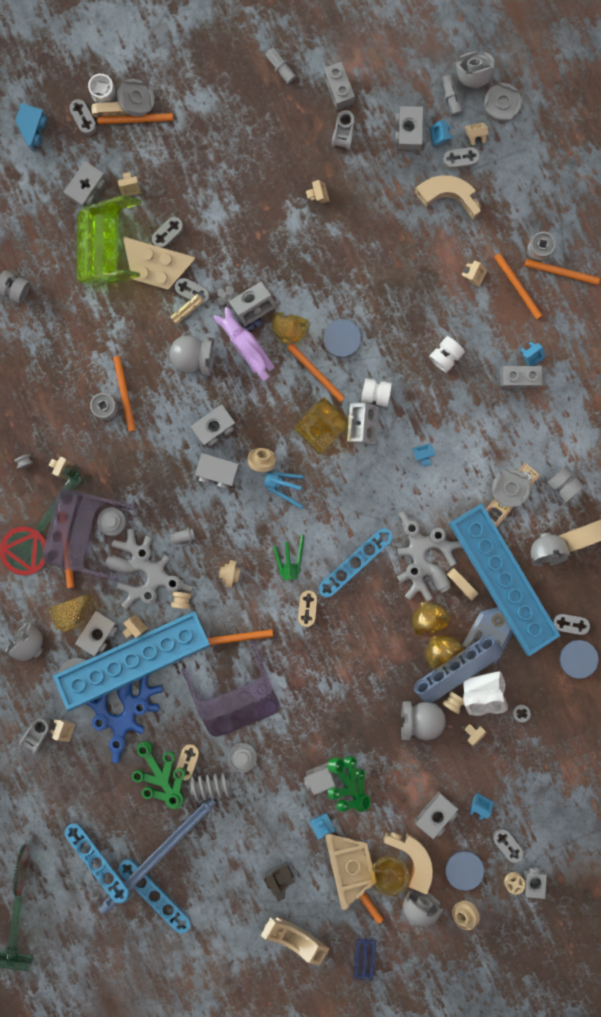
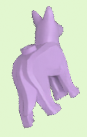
[214,307,274,381]

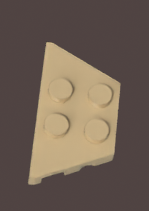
[124,237,196,290]
[325,834,376,910]

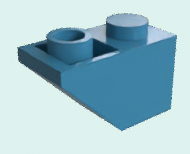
[15,103,47,151]

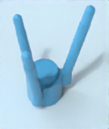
[264,471,303,509]

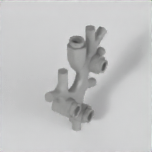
[397,510,463,602]
[105,529,193,610]

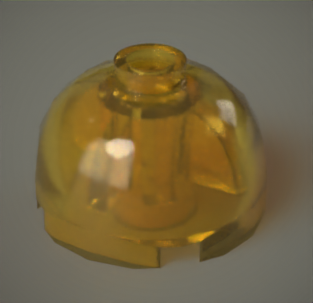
[271,312,311,345]
[411,601,452,636]
[425,635,465,671]
[370,855,410,897]

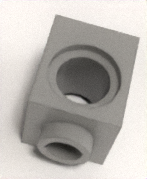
[523,867,547,899]

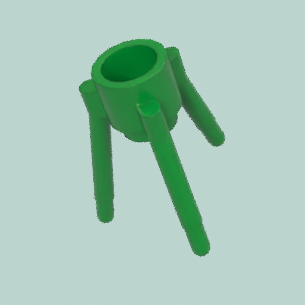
[273,534,305,580]

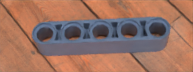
[414,636,502,703]

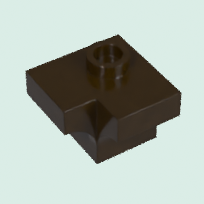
[264,861,295,902]

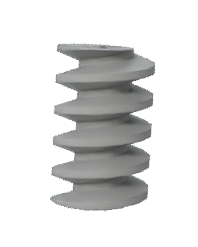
[190,773,231,801]

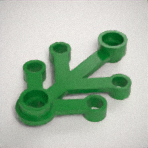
[132,741,186,809]
[327,756,371,812]

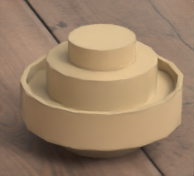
[248,448,276,472]
[219,560,241,588]
[452,900,480,930]

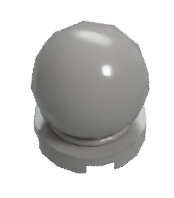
[169,335,215,376]
[401,701,446,741]

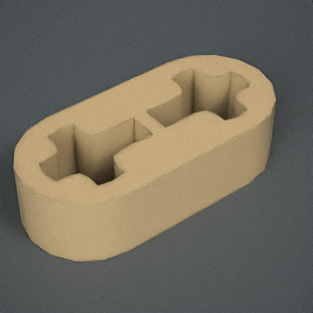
[91,102,128,117]
[447,568,479,601]
[298,590,317,627]
[176,744,199,781]

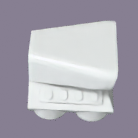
[463,671,508,716]

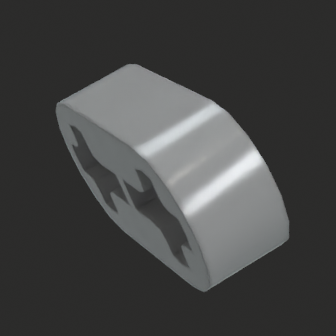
[69,99,97,135]
[443,147,479,169]
[152,217,183,248]
[175,278,209,306]
[552,614,590,635]
[493,828,523,863]

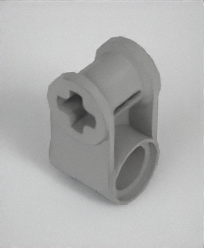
[331,110,354,150]
[18,716,52,755]

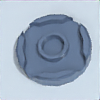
[323,319,361,358]
[559,640,599,679]
[445,850,484,891]

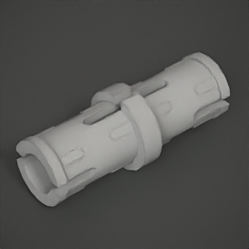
[441,75,463,116]

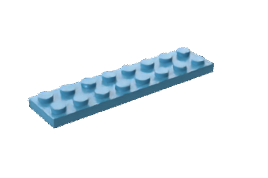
[448,503,560,656]
[53,611,211,712]

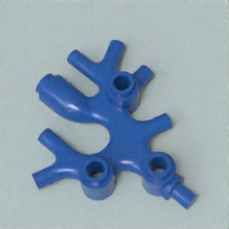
[86,676,163,763]

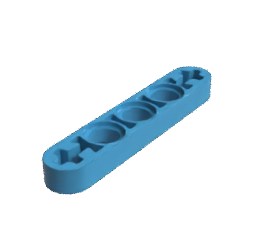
[319,528,393,597]
[65,824,130,903]
[118,858,191,934]

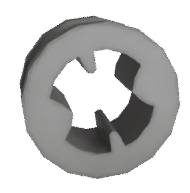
[14,454,34,469]
[513,704,531,722]

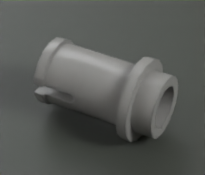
[170,527,196,545]

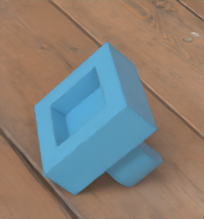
[429,120,454,146]
[521,342,546,366]
[412,444,435,467]
[470,793,494,820]
[309,812,335,839]

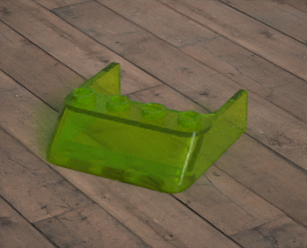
[76,196,141,283]

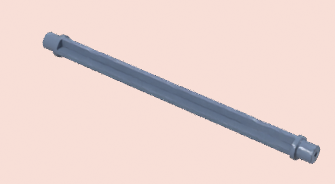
[98,797,216,915]

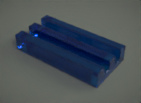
[353,938,376,981]

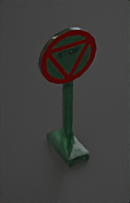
[0,466,92,575]
[0,844,33,972]

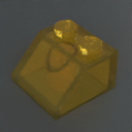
[294,397,349,455]
[48,594,92,632]

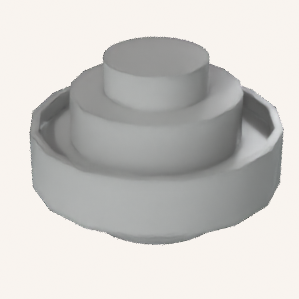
[97,507,126,536]
[229,743,257,772]

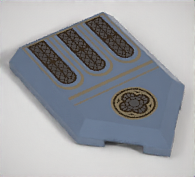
[462,607,513,664]

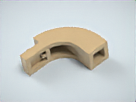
[415,175,481,220]
[559,519,601,552]
[383,832,433,895]
[261,917,330,966]

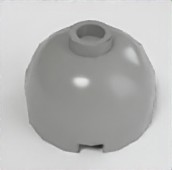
[456,51,494,89]
[530,533,571,567]
[5,623,43,661]
[403,889,443,927]

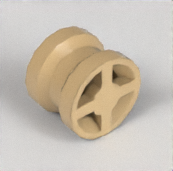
[171,591,192,609]
[442,691,464,714]
[504,872,526,895]

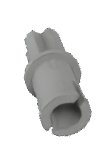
[266,48,297,84]

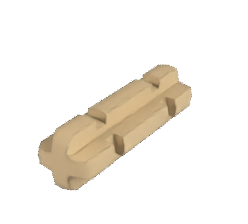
[171,294,204,324]

